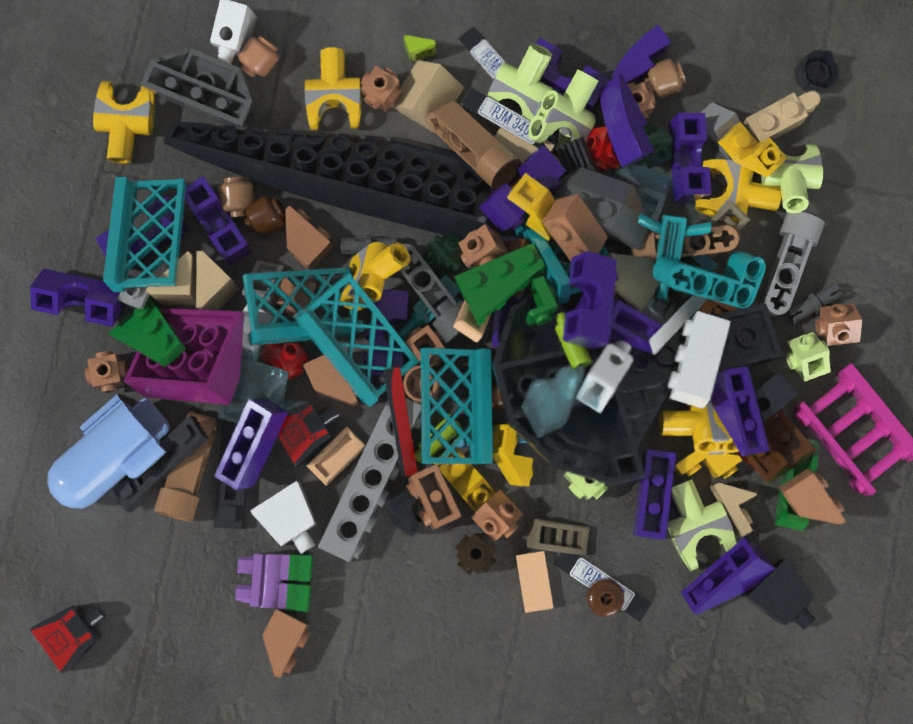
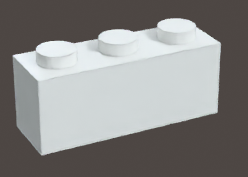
[668,311,731,409]

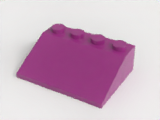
[124,308,244,405]

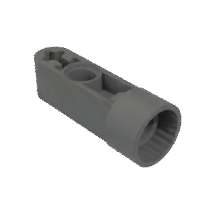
[400,244,464,344]

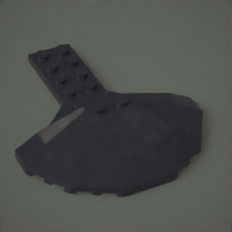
[492,276,783,486]

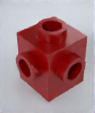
[585,127,620,172]
[260,341,308,382]

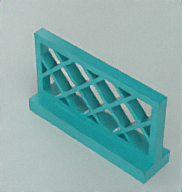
[103,177,186,292]
[514,212,610,305]
[243,267,364,346]
[293,273,420,407]
[421,348,493,465]

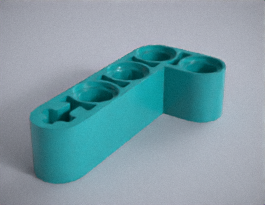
[653,250,766,308]

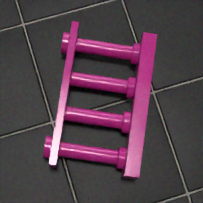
[793,363,913,496]

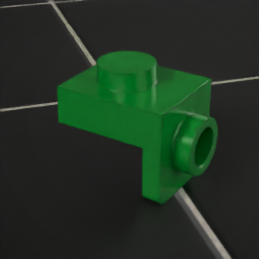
[526,276,557,325]

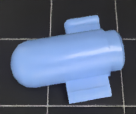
[47,394,171,509]

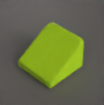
[403,35,436,63]

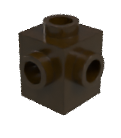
[455,533,496,575]

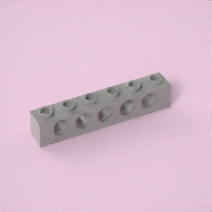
[318,398,421,562]

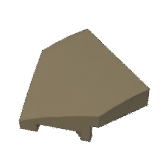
[608,253,659,313]

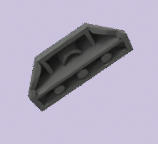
[140,47,253,127]
[550,167,648,250]

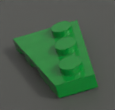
[455,243,546,327]
[108,297,187,368]

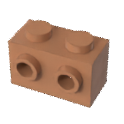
[543,194,608,261]
[406,464,461,530]

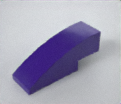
[609,25,671,84]
[600,75,655,167]
[574,293,663,354]

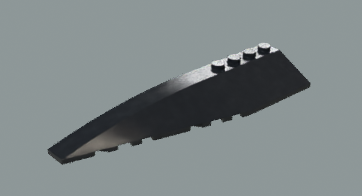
[164,121,495,240]

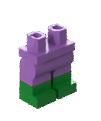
[235,554,314,612]

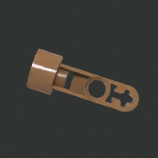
[428,101,521,190]
[631,224,741,264]
[154,411,218,522]

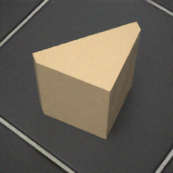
[390,60,464,133]
[146,251,197,305]
[196,251,240,311]

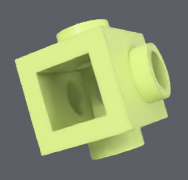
[786,332,831,382]
[563,472,608,500]

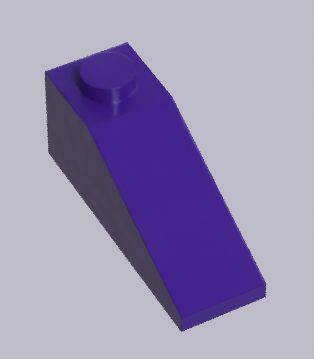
[711,366,769,456]
[681,537,776,615]

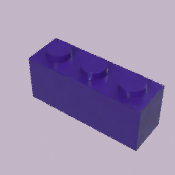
[214,398,288,490]
[632,449,676,540]

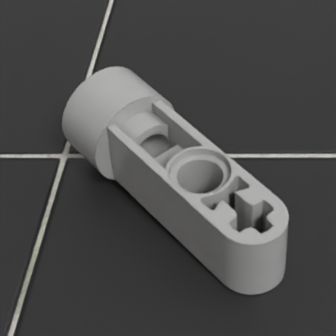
[760,212,825,317]

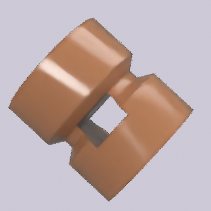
[403,365,441,405]

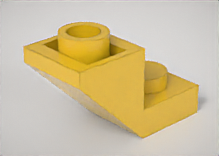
[718,122,787,177]
[507,173,555,241]
[492,424,533,487]
[434,446,495,512]
[674,450,742,479]

